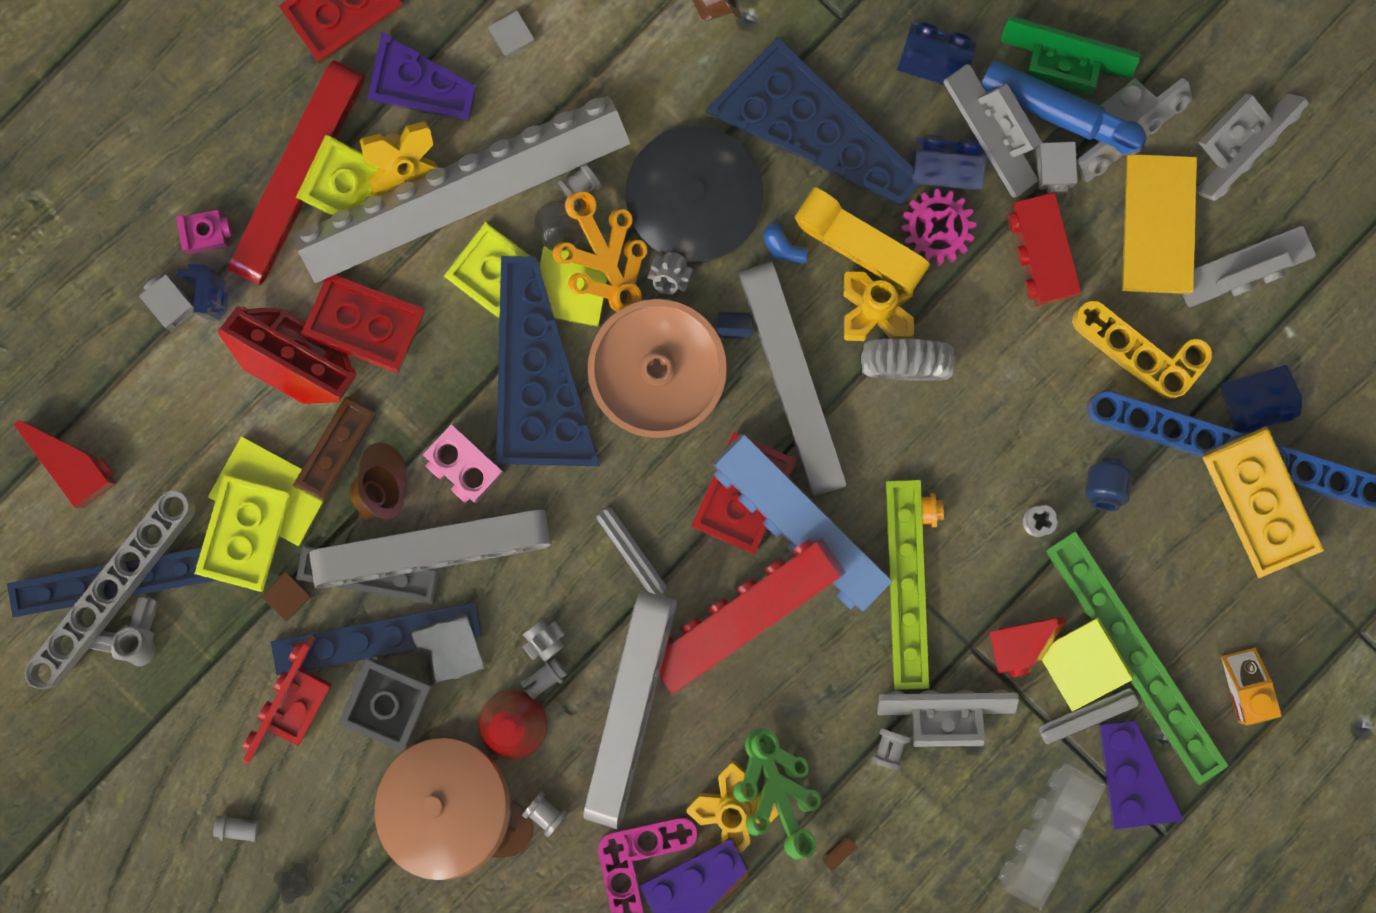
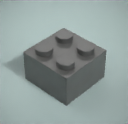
[338,658,435,752]

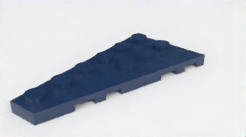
[705,37,925,206]
[496,256,600,466]

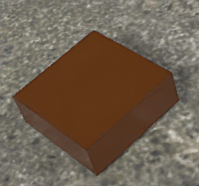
[261,572,312,621]
[822,835,858,871]

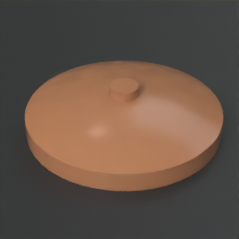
[588,299,727,438]
[375,738,510,880]

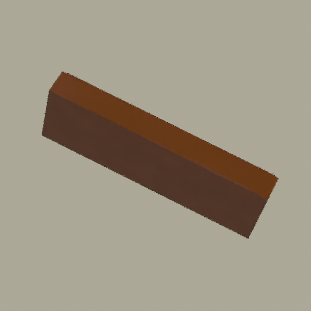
[293,396,376,503]

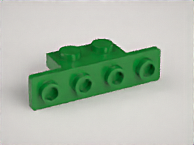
[1000,16,1141,96]

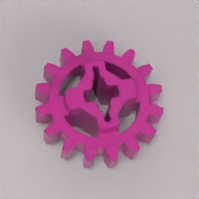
[900,189,976,266]

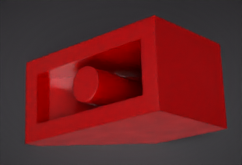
[989,616,1066,677]

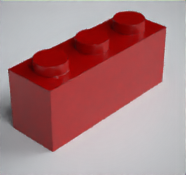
[1007,193,1081,307]

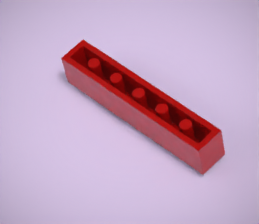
[659,538,846,694]

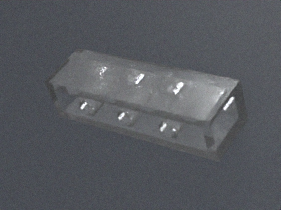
[998,763,1106,910]

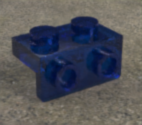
[897,22,976,85]
[913,135,986,190]
[177,264,228,321]
[1221,365,1303,433]

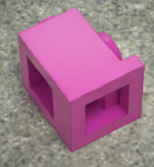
[176,210,233,255]

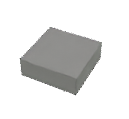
[488,10,535,59]

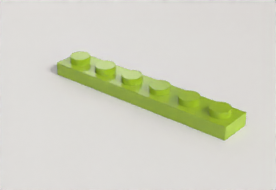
[885,480,929,690]

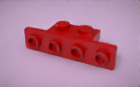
[242,635,332,765]

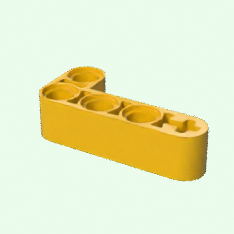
[795,187,930,294]
[1072,301,1212,400]

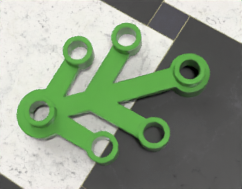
[733,728,821,859]

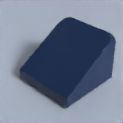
[717,312,752,340]

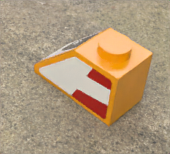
[1221,647,1282,725]

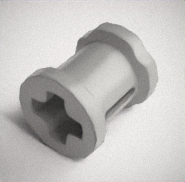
[557,164,602,207]
[1022,505,1058,537]
[870,728,910,771]
[522,791,568,837]

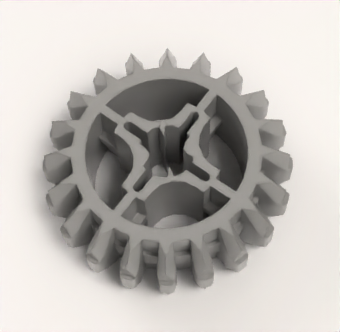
[861,338,955,381]

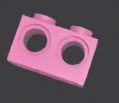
[423,425,504,503]

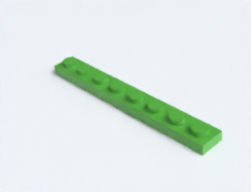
[1045,531,1229,785]

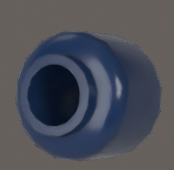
[1085,457,1133,511]

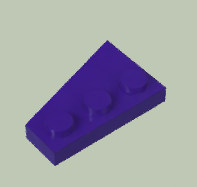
[368,32,477,122]
[1099,720,1184,829]
[639,837,749,913]

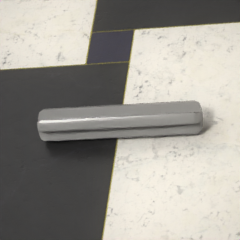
[597,507,667,595]
[1039,688,1138,744]

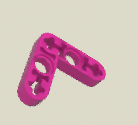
[598,817,697,913]

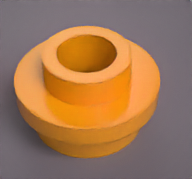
[922,493,944,528]

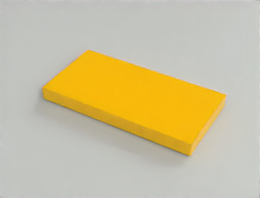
[1122,154,1197,294]
[1201,426,1324,578]

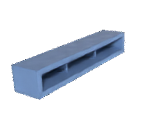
[711,434,892,612]

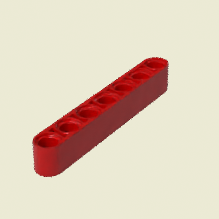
[228,60,365,286]

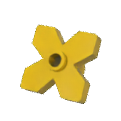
[360,121,438,196]
[844,272,914,341]
[687,760,779,853]

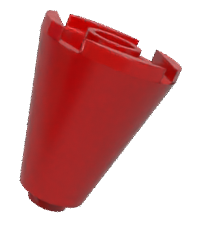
[478,690,548,760]

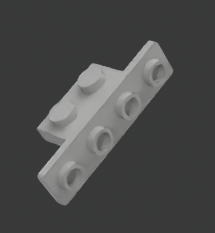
[943,64,1042,197]
[1076,78,1193,182]
[1196,94,1309,201]
[1182,226,1316,308]
[877,689,1019,747]

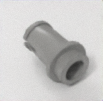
[521,658,567,700]
[213,813,259,842]

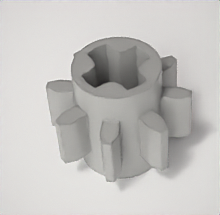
[647,252,693,295]
[523,619,565,662]

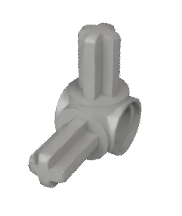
[89,596,158,666]

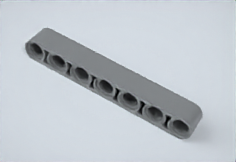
[739,261,846,497]
[25,491,196,689]
[309,510,552,588]
[583,590,676,829]

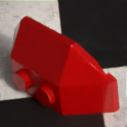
[218,306,357,404]

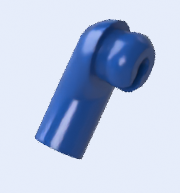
[763,223,808,264]

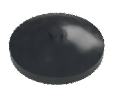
[626,126,763,264]

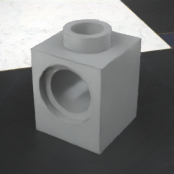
[1036,142,1078,195]
[139,274,198,331]

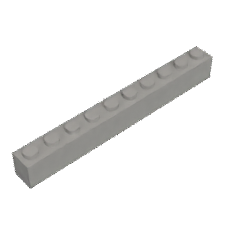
[293,95,630,283]

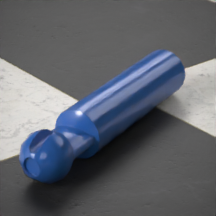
[982,60,1146,155]

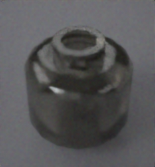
[534,200,583,251]

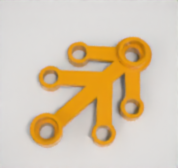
[553,192,647,312]

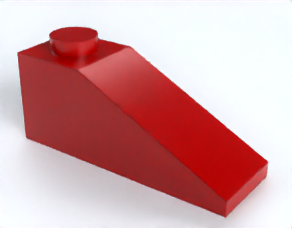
[13,420,116,509]

